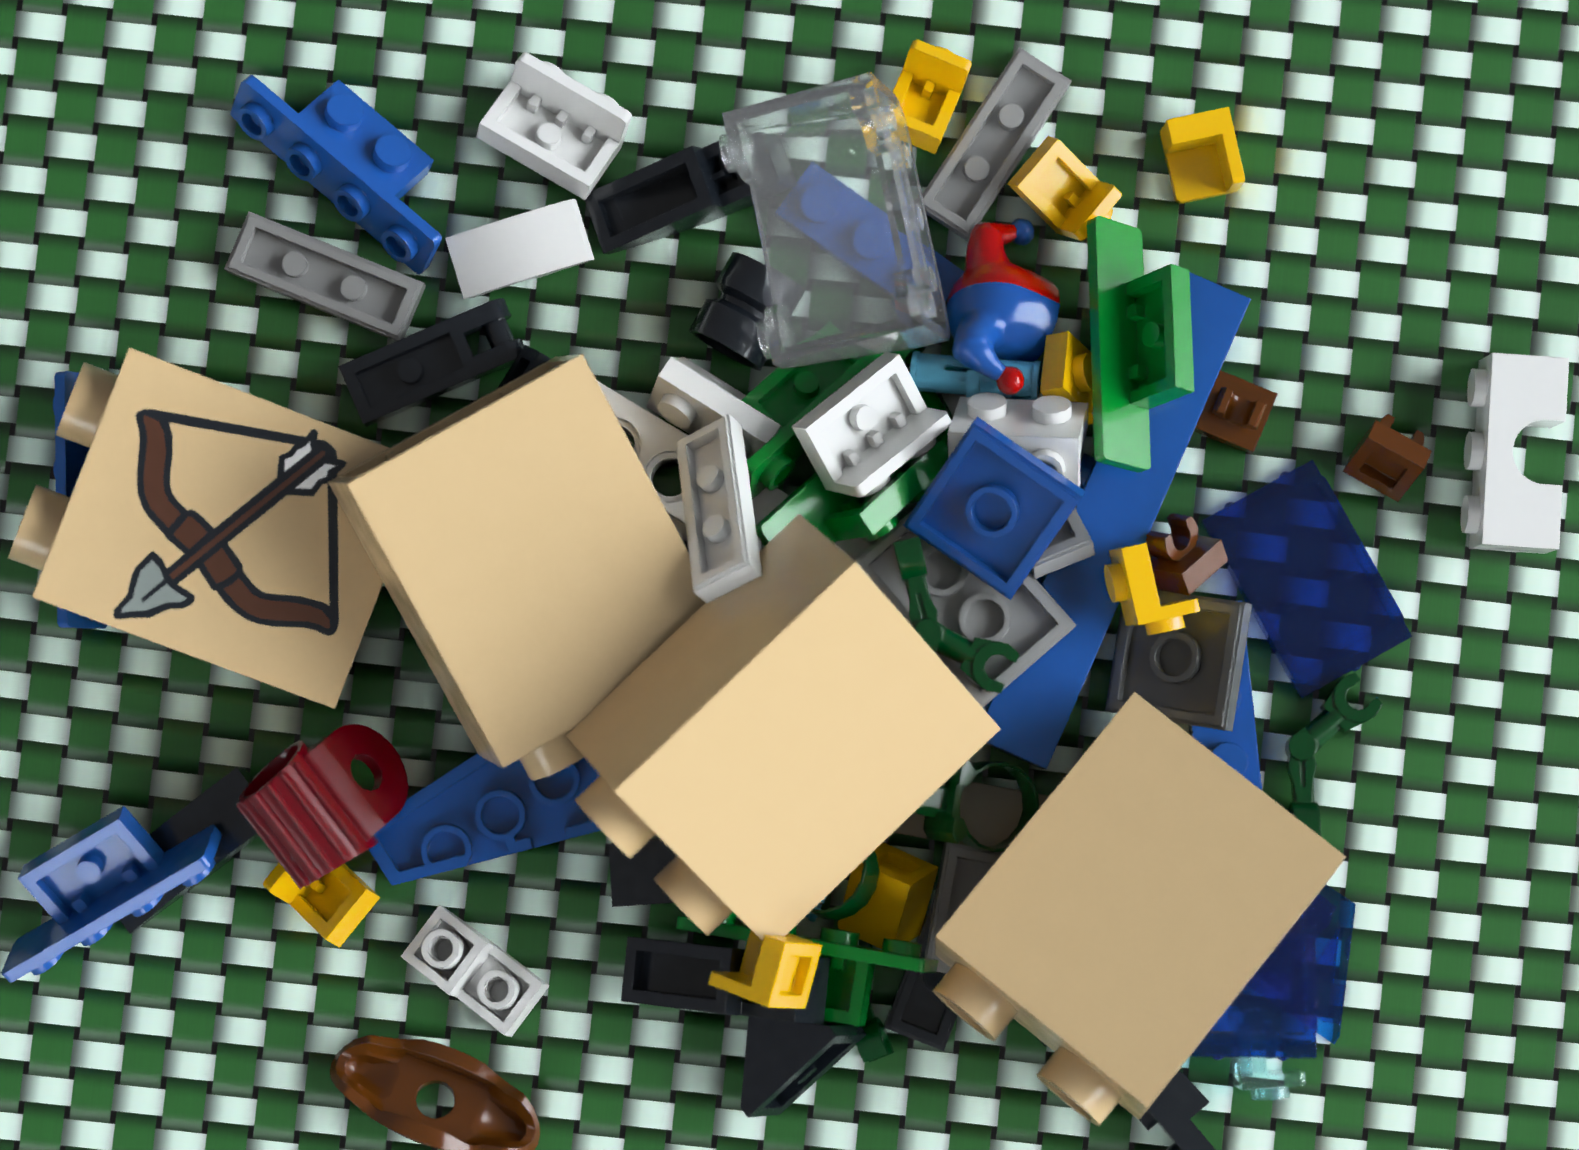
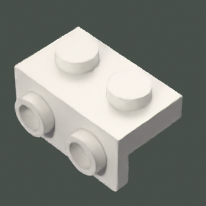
[476,52,632,200]
[791,352,952,497]
[646,356,781,460]
[948,392,1088,487]

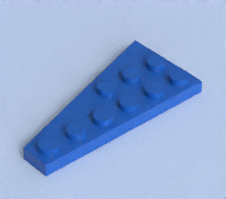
[368,753,601,886]

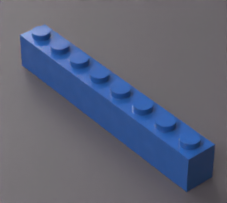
[983,272,1251,769]

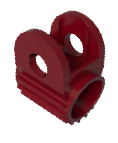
[236,724,408,889]

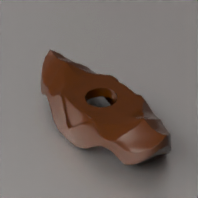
[330,1035,540,1150]

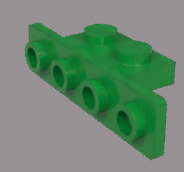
[1087,216,1195,473]
[742,306,929,500]
[756,391,949,547]
[676,912,939,1026]

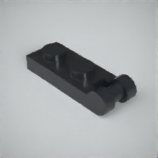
[338,298,524,427]

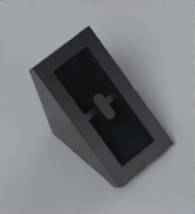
[740,1017,867,1118]

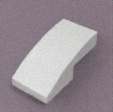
[445,199,594,299]
[400,905,549,1037]

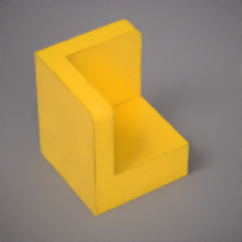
[1160,107,1245,204]
[838,842,939,949]
[708,930,823,1009]

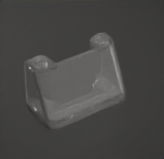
[719,72,950,369]

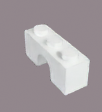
[1460,353,1569,554]

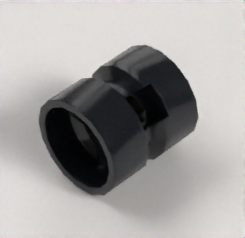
[689,252,804,371]

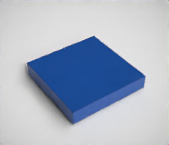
[903,417,1086,600]

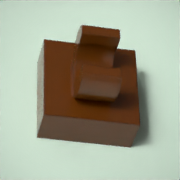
[1194,370,1278,454]
[1343,414,1432,502]
[1146,513,1228,595]

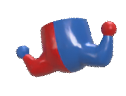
[946,218,1060,395]

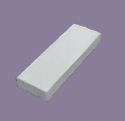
[676,414,762,603]

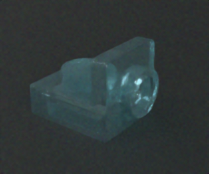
[1227,1006,1306,1100]

